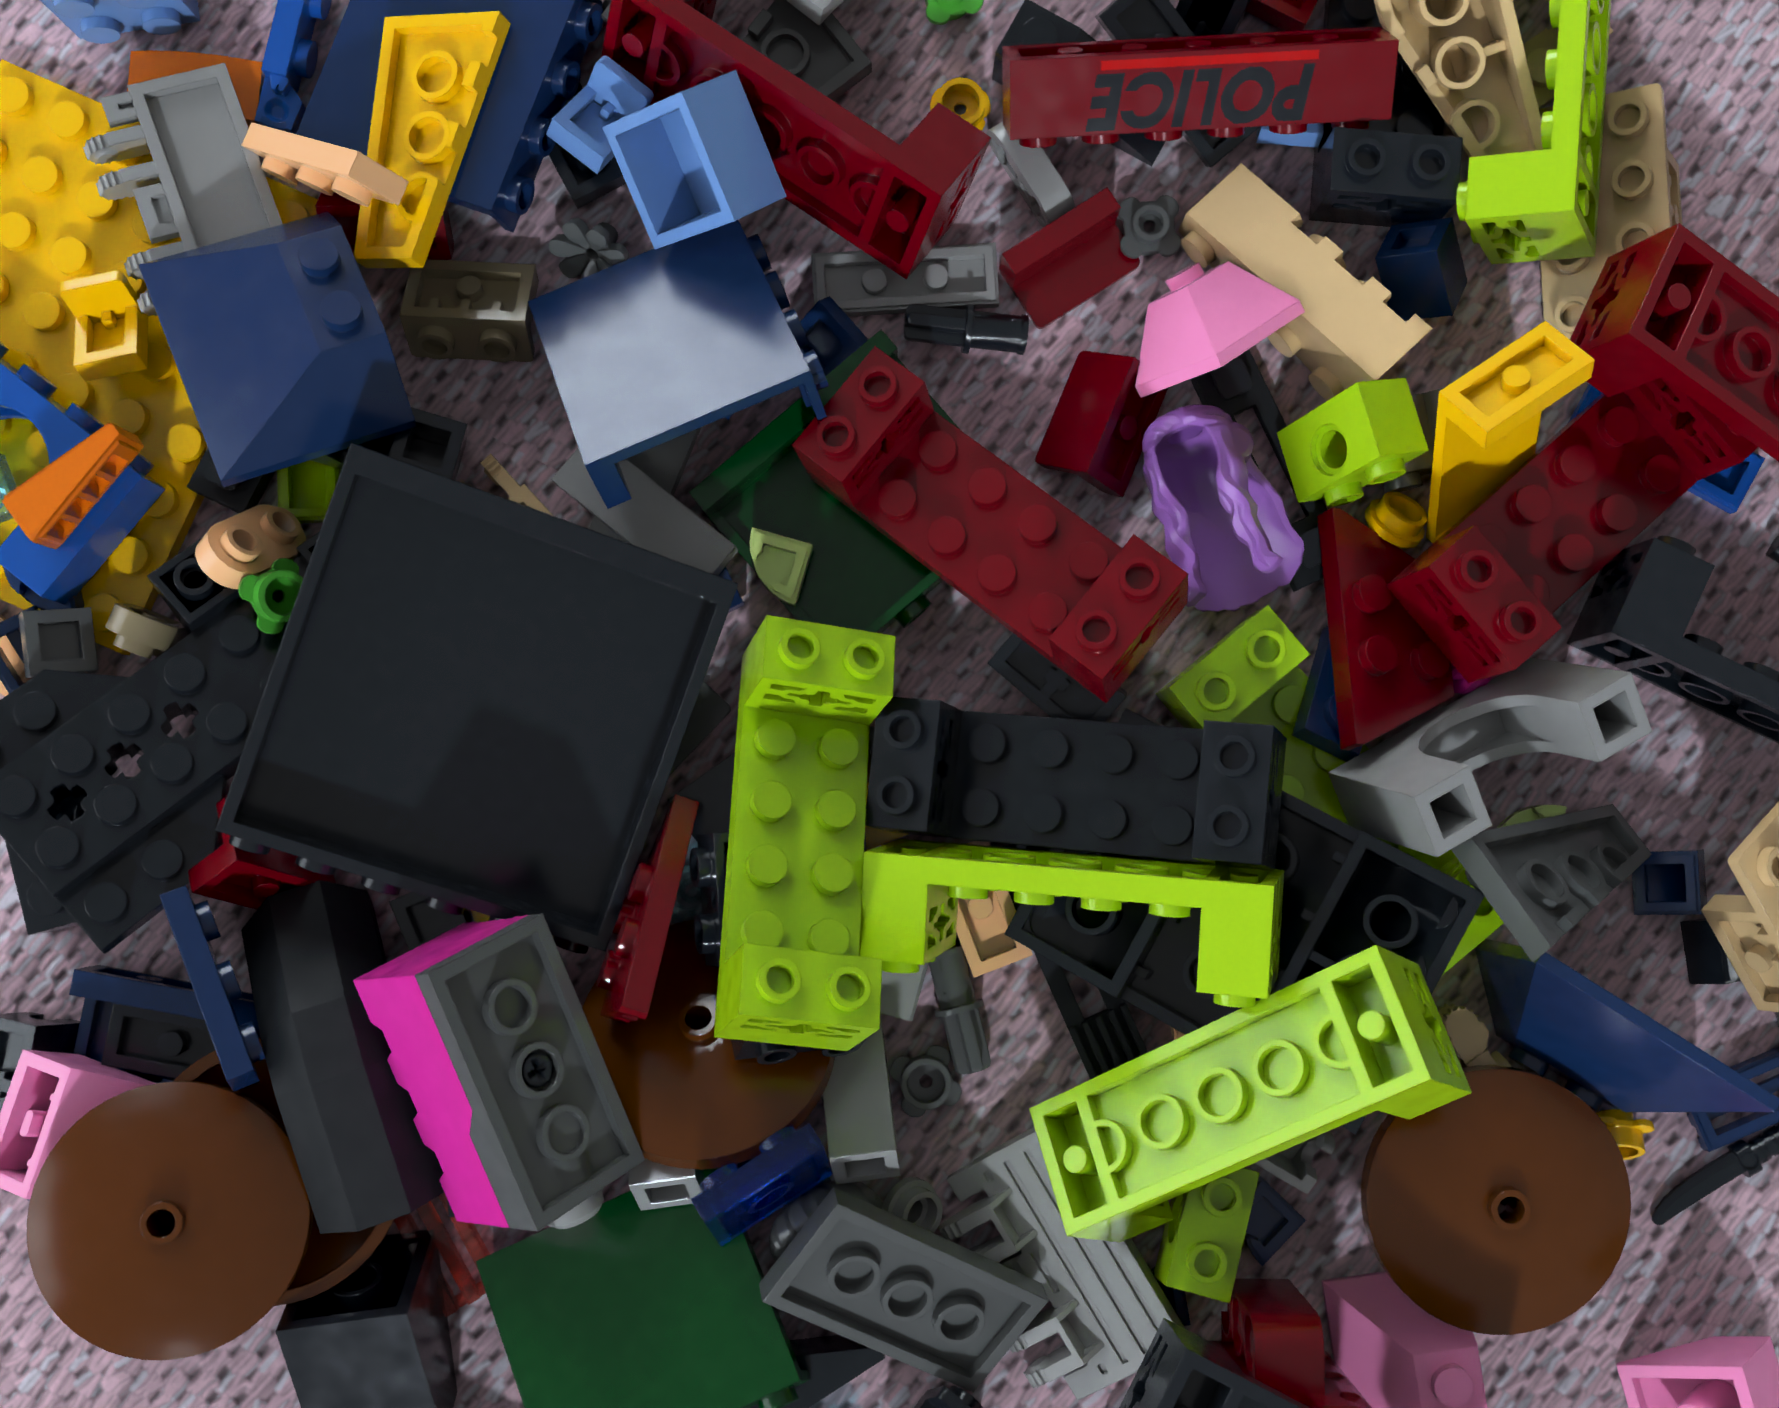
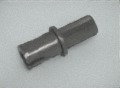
[929,945,991,1074]

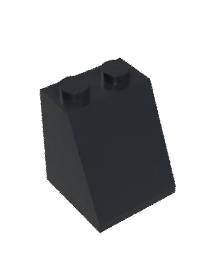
[275,1229,457,1408]

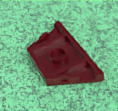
[1317,507,1455,751]
[596,794,699,1023]

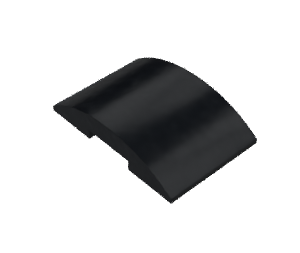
[1005,708,1485,1134]

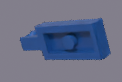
[254,0,332,134]

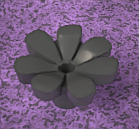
[548,218,629,279]

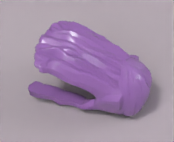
[1142,404,1305,612]

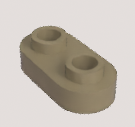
[105,603,189,659]

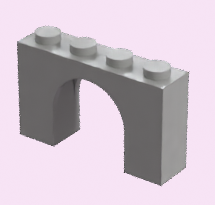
[1328,658,1652,857]
[628,1014,901,1211]

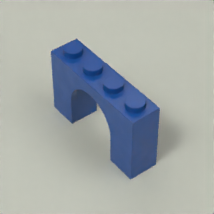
[0,342,166,604]

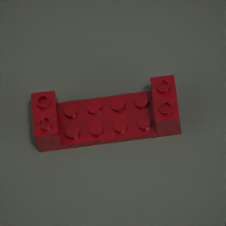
[601,0,991,280]
[1570,223,1779,462]
[792,346,1188,703]
[1386,377,1758,683]

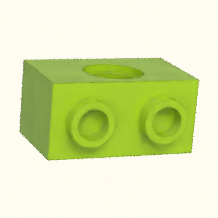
[1277,378,1429,507]
[1154,1167,1260,1303]

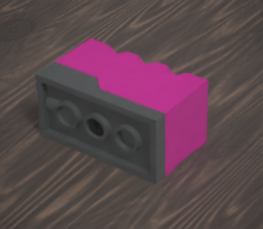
[353,913,645,1232]

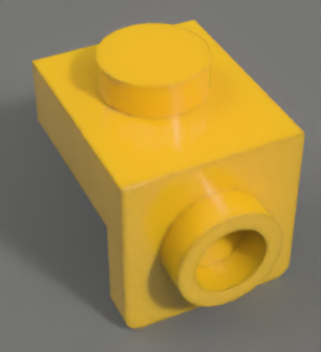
[60,271,149,382]

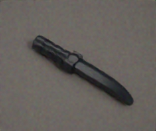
[1652,1123,1779,1225]

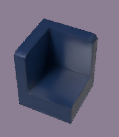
[1375,217,1467,321]

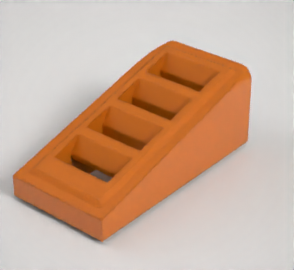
[1,423,144,550]

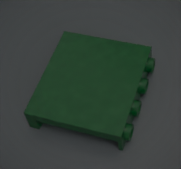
[689,329,960,633]
[476,1166,811,1408]

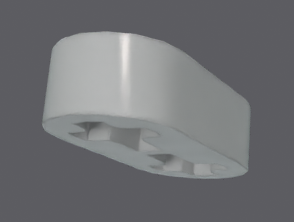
[987,121,1075,227]

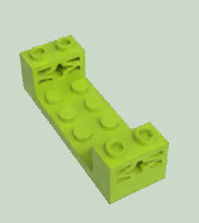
[1456,0,1611,264]
[1156,605,1504,975]
[714,615,896,1051]
[859,839,1284,1008]
[1029,945,1472,1243]

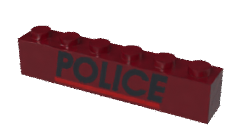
[1002,26,1399,148]

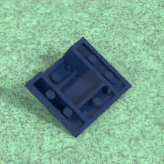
[139,211,416,487]
[1475,939,1779,1112]

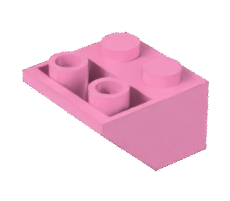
[0,1049,156,1200]

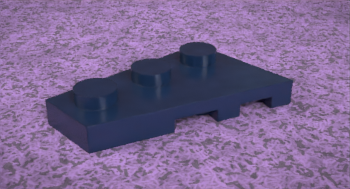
[159,885,266,1092]

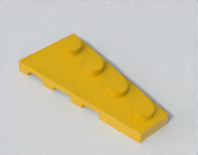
[354,11,511,268]

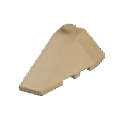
[1374,0,1543,157]

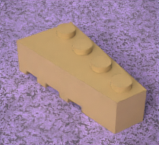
[1178,163,1433,401]

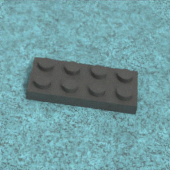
[759,1187,1049,1393]

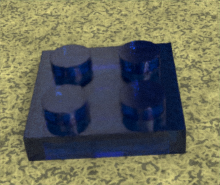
[691,1123,833,1247]

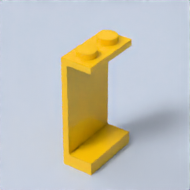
[1426,321,1595,543]

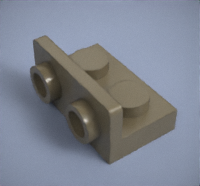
[399,259,539,362]

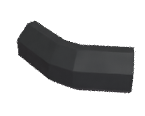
[241,880,444,1234]

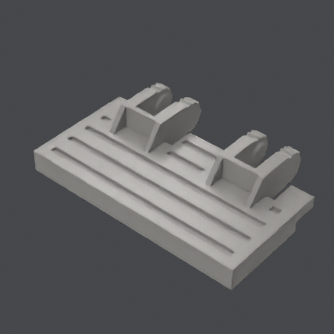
[83,63,283,316]
[938,1127,1185,1401]

